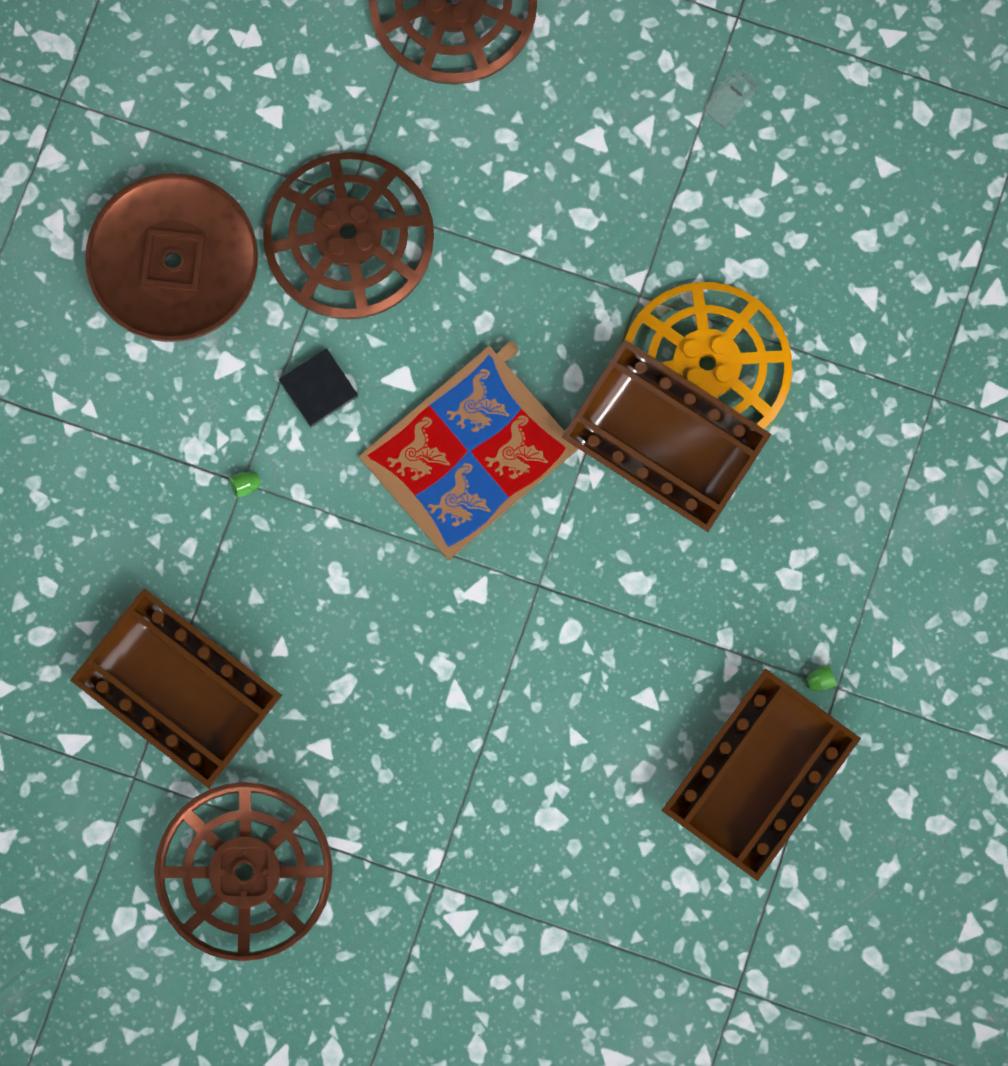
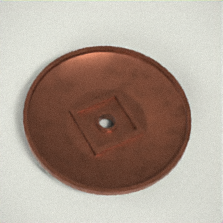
[85,173,258,342]

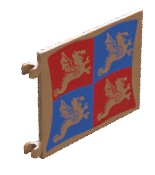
[358,341,579,561]

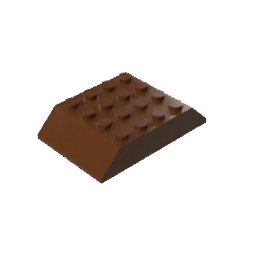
[561,339,772,532]
[70,588,283,789]
[661,668,861,882]

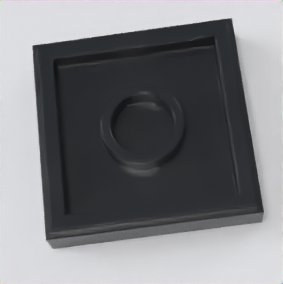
[279,348,359,428]

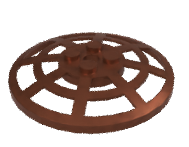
[369,0,537,85]
[263,152,434,320]
[154,782,333,961]

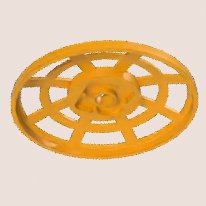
[625,282,792,429]

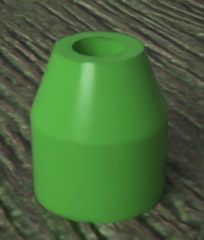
[230,472,261,498]
[806,664,838,691]

